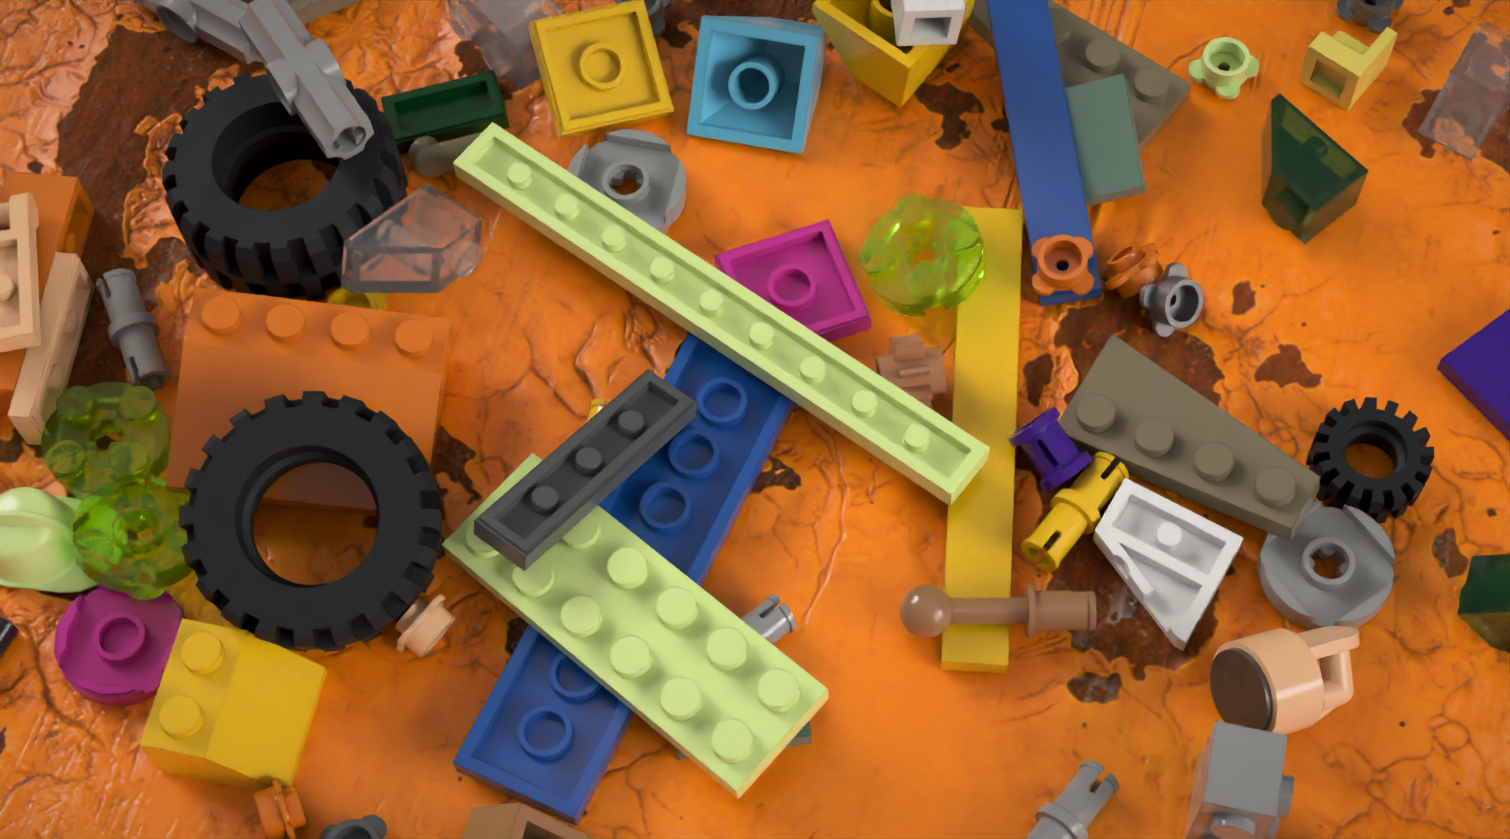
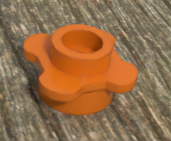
[1031,234,1094,296]
[1102,242,1164,298]

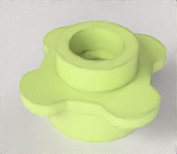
[1188,37,1259,99]

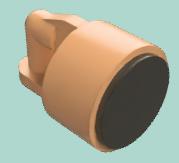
[1210,626,1360,735]

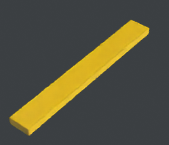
[940,206,1023,674]

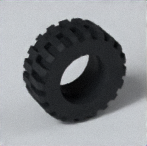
[162,72,409,301]
[179,391,445,652]

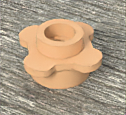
[395,593,456,659]

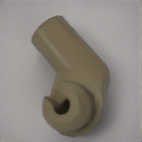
[409,132,482,179]

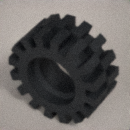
[1306,397,1435,524]

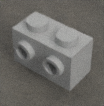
[1184,721,1294,839]

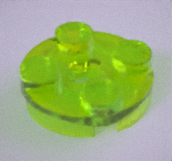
[859,193,986,317]
[41,382,172,503]
[72,477,194,600]

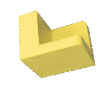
[1298,27,1398,111]

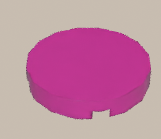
[54,577,186,707]

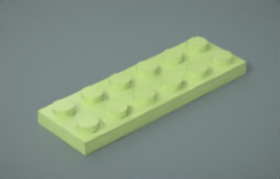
[441,453,829,799]

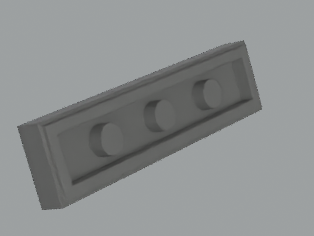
[474,369,697,571]

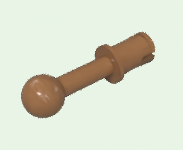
[899,584,1097,638]

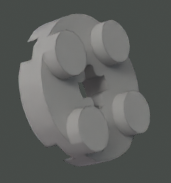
[567,129,687,235]
[1256,501,1395,631]

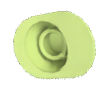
[0,487,126,593]

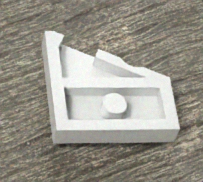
[1093,478,1244,651]

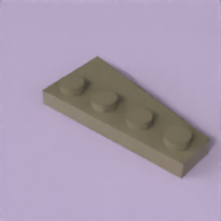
[969,0,1192,153]
[1058,334,1320,541]

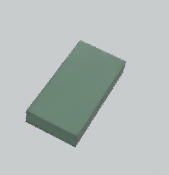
[1064,74,1148,206]

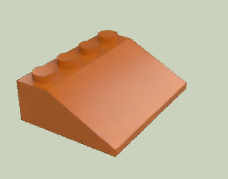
[166,287,451,516]

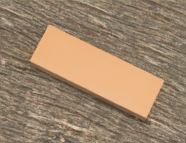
[7,252,95,446]

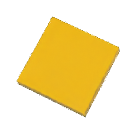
[528,0,674,140]

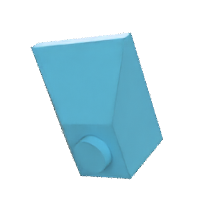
[686,15,828,154]

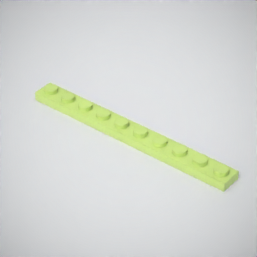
[453,122,990,506]

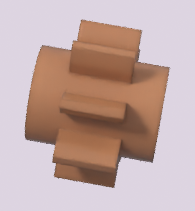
[875,334,947,409]

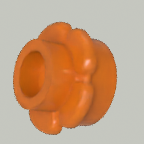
[253,778,307,839]

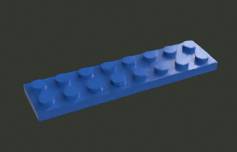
[453,332,796,826]

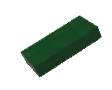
[381,70,510,155]

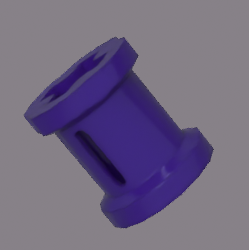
[1008,406,1093,492]

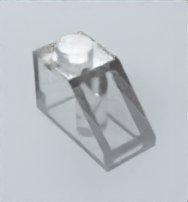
[341,183,483,293]

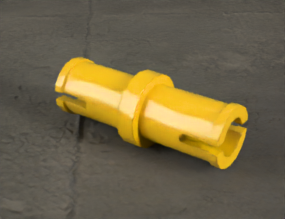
[1021,452,1129,572]

